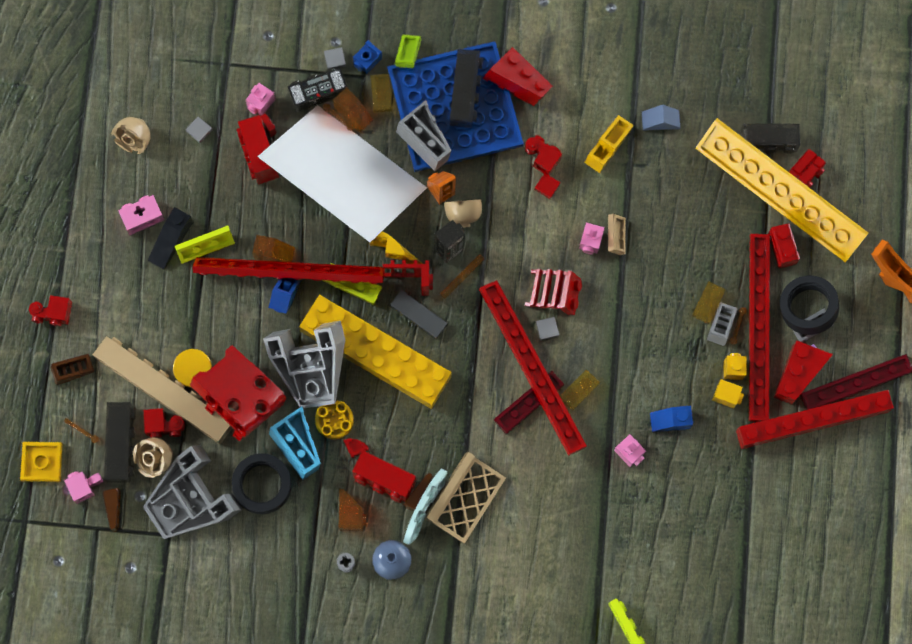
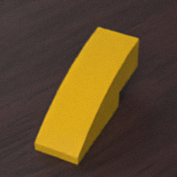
[584,115,634,173]

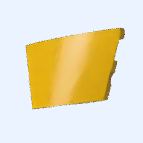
[369,231,423,264]

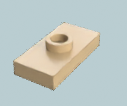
[608,214,626,255]

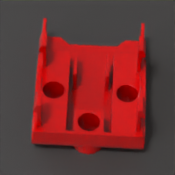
[190,345,286,442]

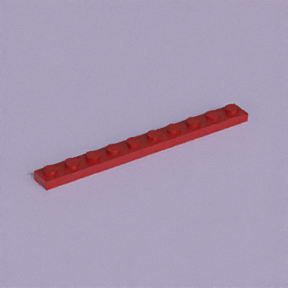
[749,234,770,422]
[192,257,385,284]
[479,280,587,456]

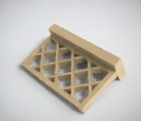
[425,452,506,544]

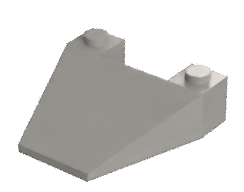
[263,321,345,408]
[143,445,243,539]

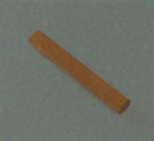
[440,254,484,299]

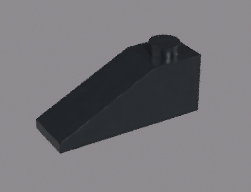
[148,207,193,270]

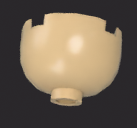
[111,117,151,154]
[444,199,482,228]
[133,437,173,478]

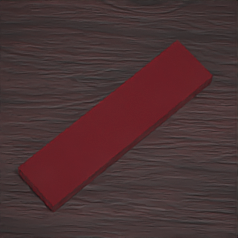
[494,371,565,435]

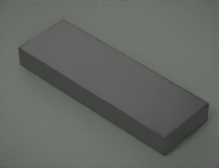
[390,290,448,339]

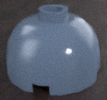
[372,540,411,580]

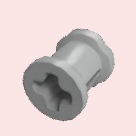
[337,553,355,573]

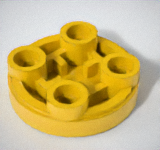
[173,349,212,388]
[315,400,354,440]

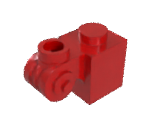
[525,135,562,176]
[29,295,72,326]
[144,408,185,438]

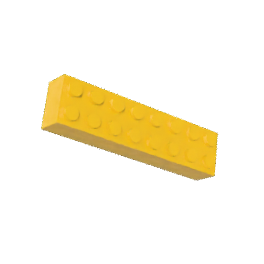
[299,294,452,409]

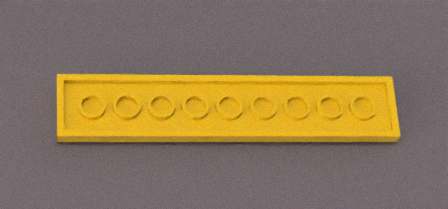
[695,118,868,262]

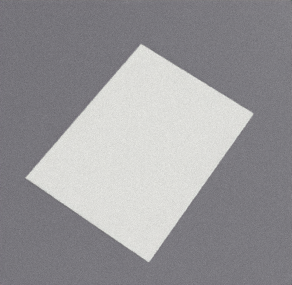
[257,105,427,242]

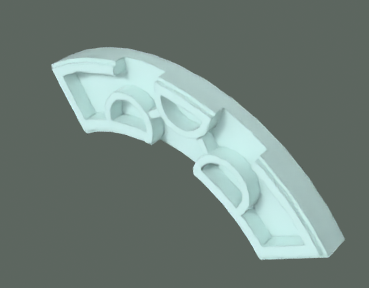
[403,468,447,545]

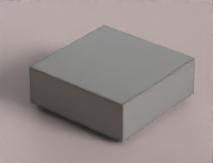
[324,47,346,70]
[186,117,212,143]
[536,317,559,341]

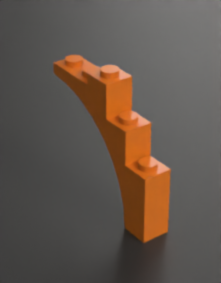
[871,240,912,303]

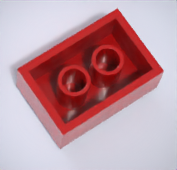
[236,115,279,185]
[352,451,416,503]

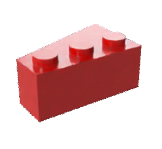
[482,47,553,106]

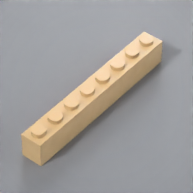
[93,336,232,445]

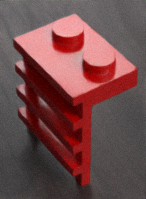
[383,260,433,296]
[524,269,582,315]

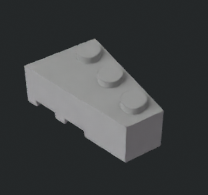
[396,100,451,171]

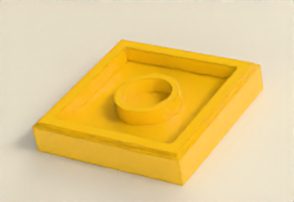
[20,442,63,482]

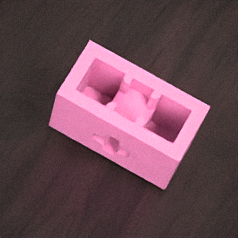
[118,195,164,235]

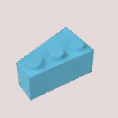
[269,407,321,480]

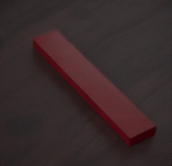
[800,354,912,410]

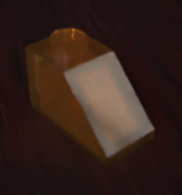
[333,87,373,133]
[252,235,295,262]
[339,489,367,531]

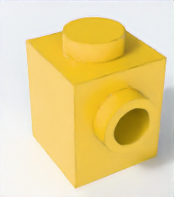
[724,353,747,380]
[712,379,744,409]

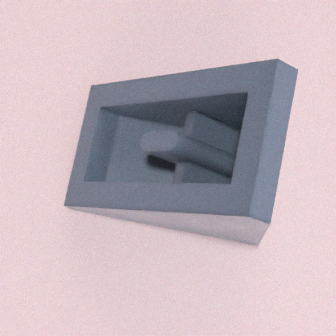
[641,105,680,131]

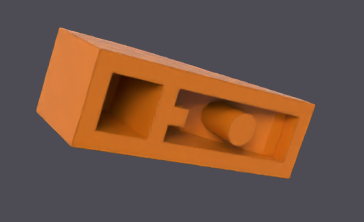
[427,171,456,204]

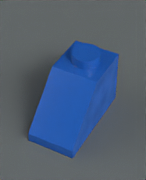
[268,278,301,314]
[650,406,693,432]

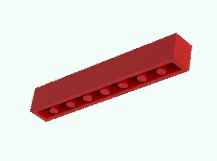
[736,390,894,449]

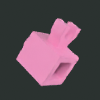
[246,83,275,115]
[579,223,605,254]
[614,434,646,467]
[64,471,104,504]

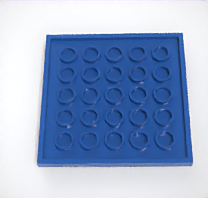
[387,41,524,172]

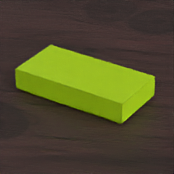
[395,35,421,68]

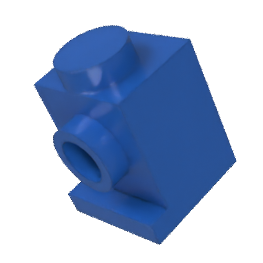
[353,41,382,74]

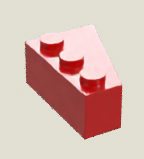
[774,341,833,405]

